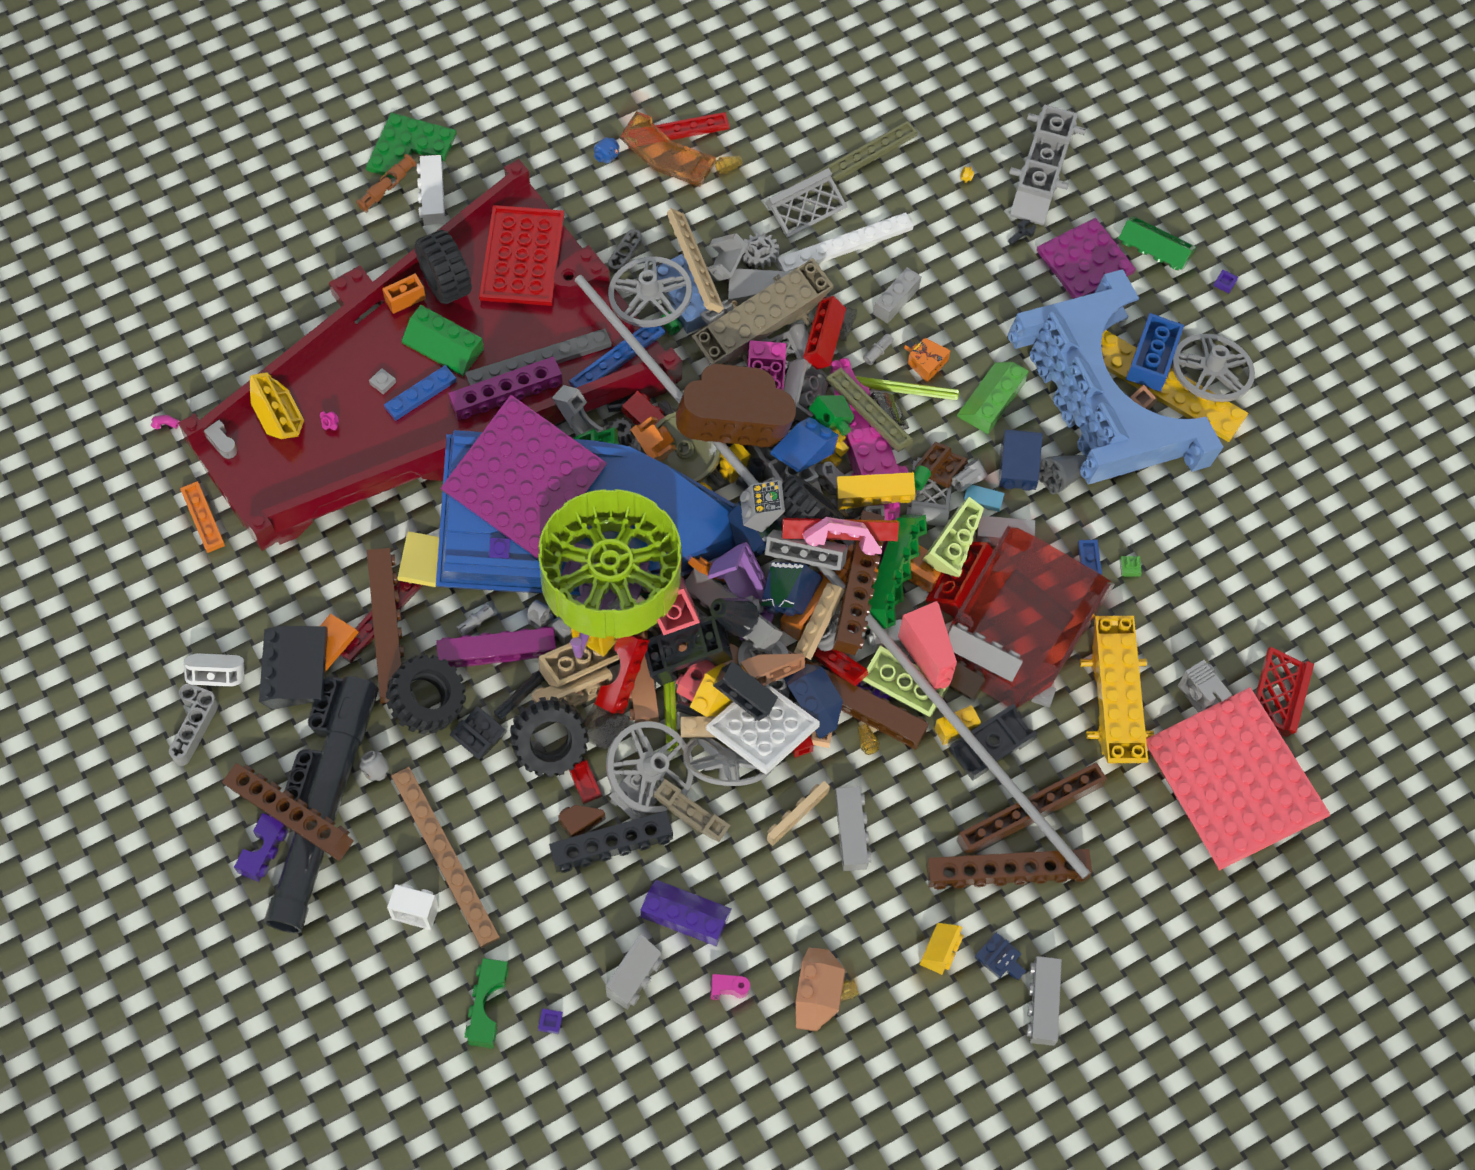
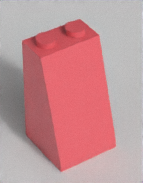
[657,573,700,635]
[898,601,957,690]

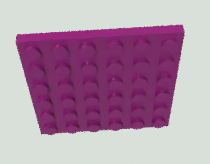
[441,395,607,559]

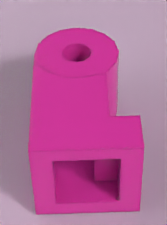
[711,974,750,1000]

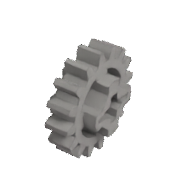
[742,233,779,269]

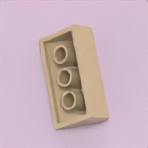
[539,643,619,687]
[531,666,613,707]

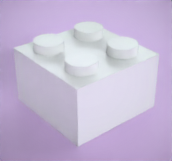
[387,884,439,930]

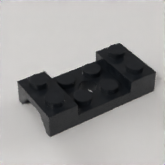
[949,703,1037,781]

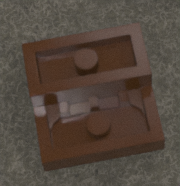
[915,442,968,488]

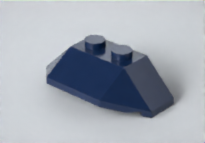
[783,664,843,739]

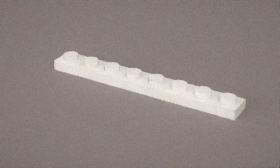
[777,212,914,272]

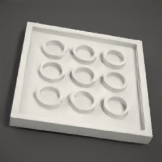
[706,684,820,774]

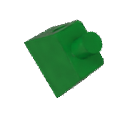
[809,395,854,436]

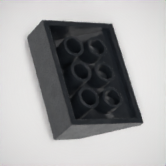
[259,626,328,710]

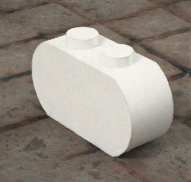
[184,653,245,686]

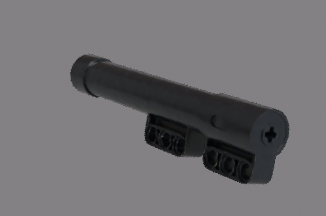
[263,676,379,934]

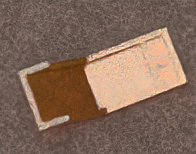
[620,111,716,187]

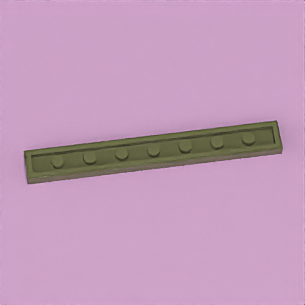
[795,121,918,198]

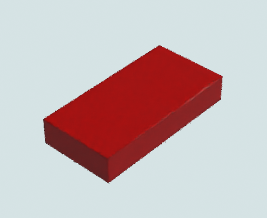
[568,760,602,804]

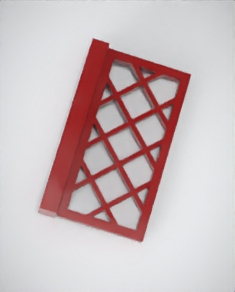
[1255,647,1314,737]

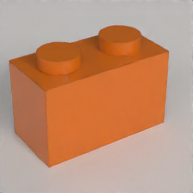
[382,273,426,314]

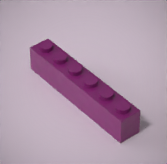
[436,626,556,668]

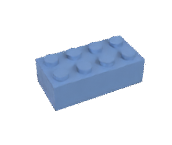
[651,254,707,334]

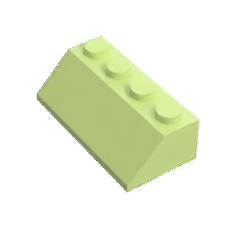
[862,646,949,717]

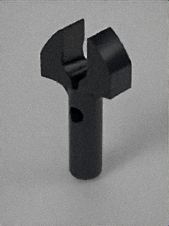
[1008,220,1036,245]

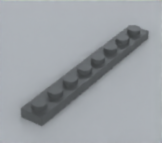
[465,329,612,386]

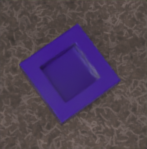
[1213,270,1239,294]
[489,538,510,559]
[538,1008,563,1034]

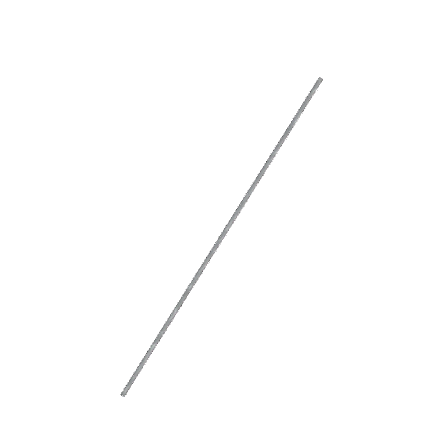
[575,275,1090,879]

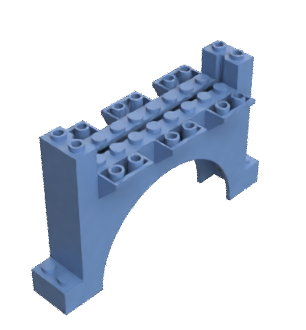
[1008,269,1223,485]

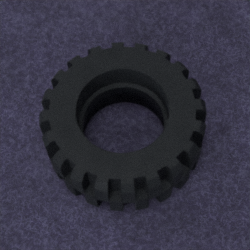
[414,230,472,304]
[782,474,845,541]
[386,654,466,734]
[510,697,589,777]

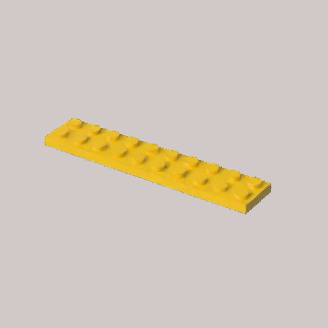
[1101,330,1249,442]

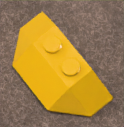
[250,373,304,439]

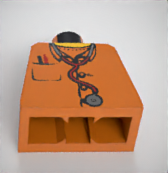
[904,338,951,383]

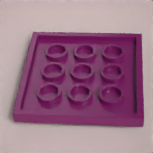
[1036,217,1136,299]

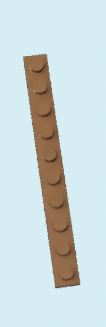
[391,767,500,949]

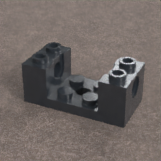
[645,616,733,686]

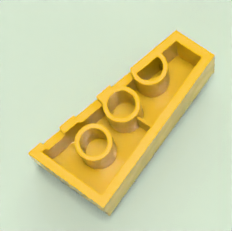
[836,472,915,510]

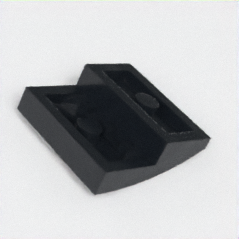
[450,706,507,760]

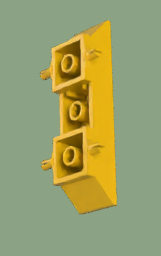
[1080,616,1154,763]

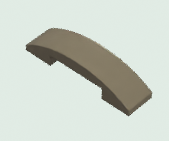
[653,779,731,842]

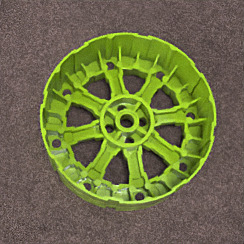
[538,489,681,638]

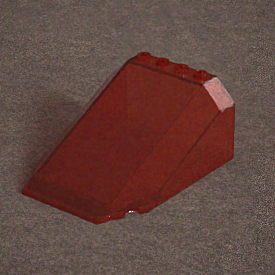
[950,526,1115,708]

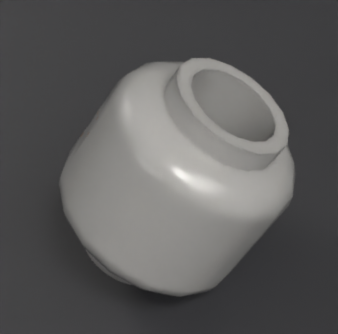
[359,751,389,781]

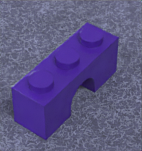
[234,813,288,882]

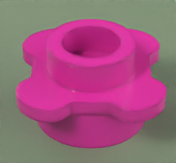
[320,411,339,430]

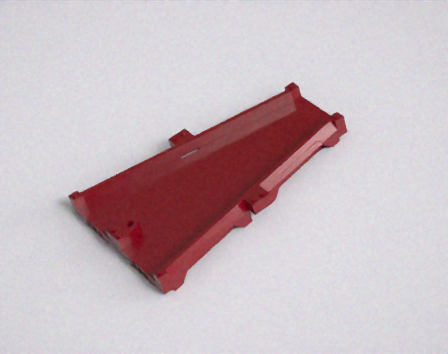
[178,159,682,551]

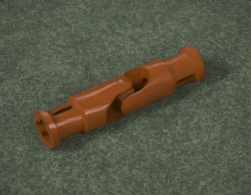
[355,154,417,213]

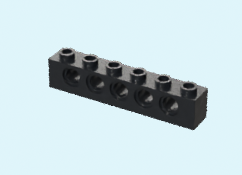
[549,811,673,873]

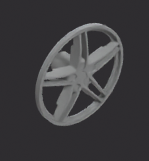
[608,257,692,327]
[1172,334,1255,402]
[606,721,693,813]
[683,738,774,786]

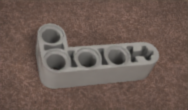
[169,684,218,766]

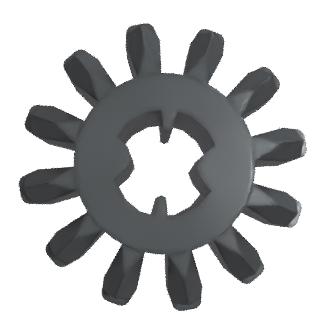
[606,416,636,446]

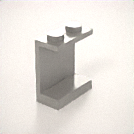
[707,233,748,282]

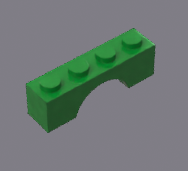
[465,958,509,1049]

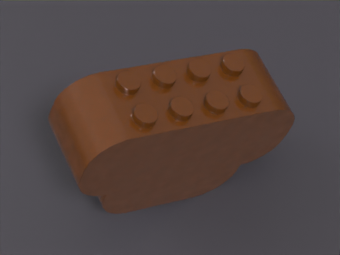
[676,364,796,447]

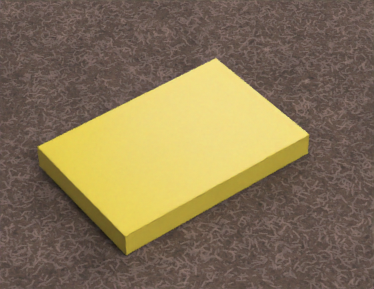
[397,531,439,587]

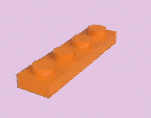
[180,481,225,553]

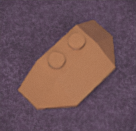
[796,948,845,1031]

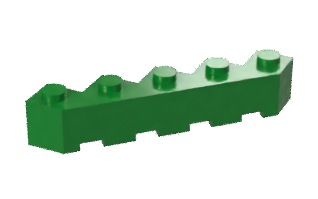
[867,514,927,629]

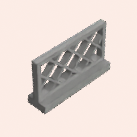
[766,168,847,238]

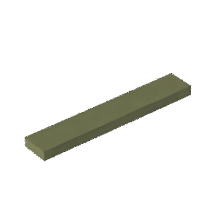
[826,368,913,452]

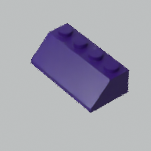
[640,880,732,947]

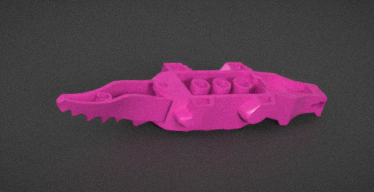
[830,358,909,564]

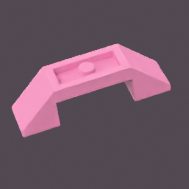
[802,517,882,555]

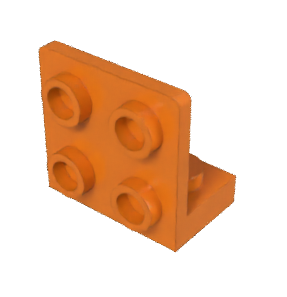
[909,545,941,593]

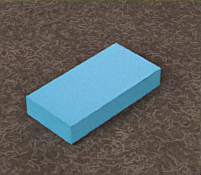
[964,485,1005,512]

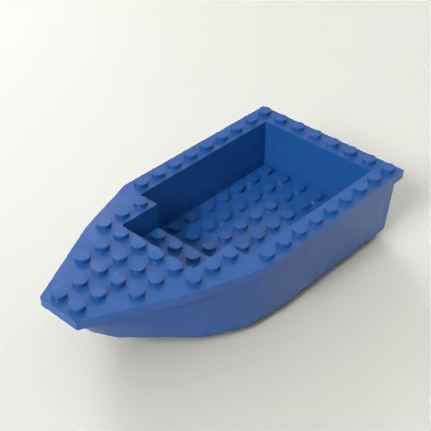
[436,430,736,596]

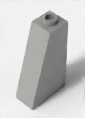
[728,269,790,306]

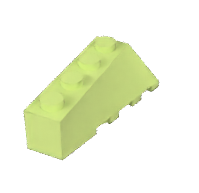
[922,497,984,577]

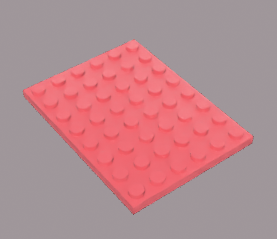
[1146,687,1330,870]

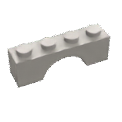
[552,385,604,436]

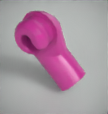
[151,415,180,429]

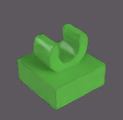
[1120,556,1142,577]

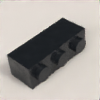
[713,661,778,721]

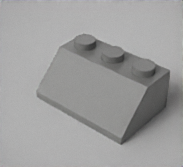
[784,359,828,421]
[606,934,663,1010]

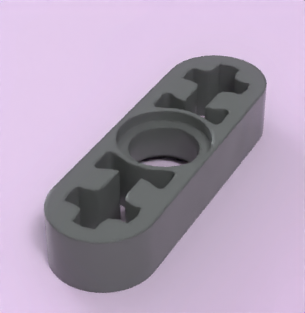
[608,229,642,274]

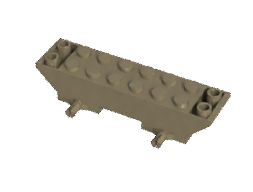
[692,258,834,365]

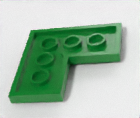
[366,113,457,178]

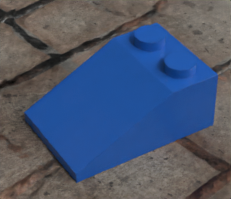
[770,417,839,473]

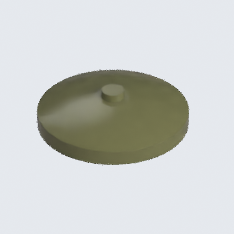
[655,412,721,483]

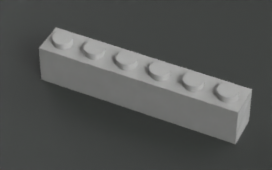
[684,568,783,652]

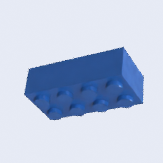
[1126,313,1184,392]

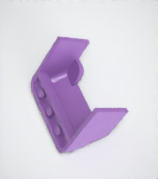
[707,542,774,640]

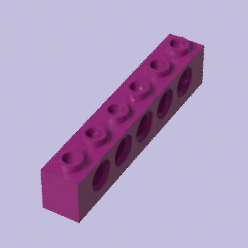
[449,356,563,420]

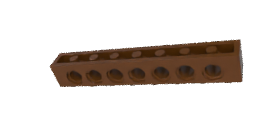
[832,510,885,655]
[222,763,354,861]
[926,849,1092,890]

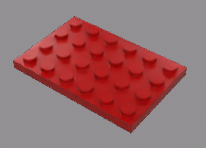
[479,205,565,306]

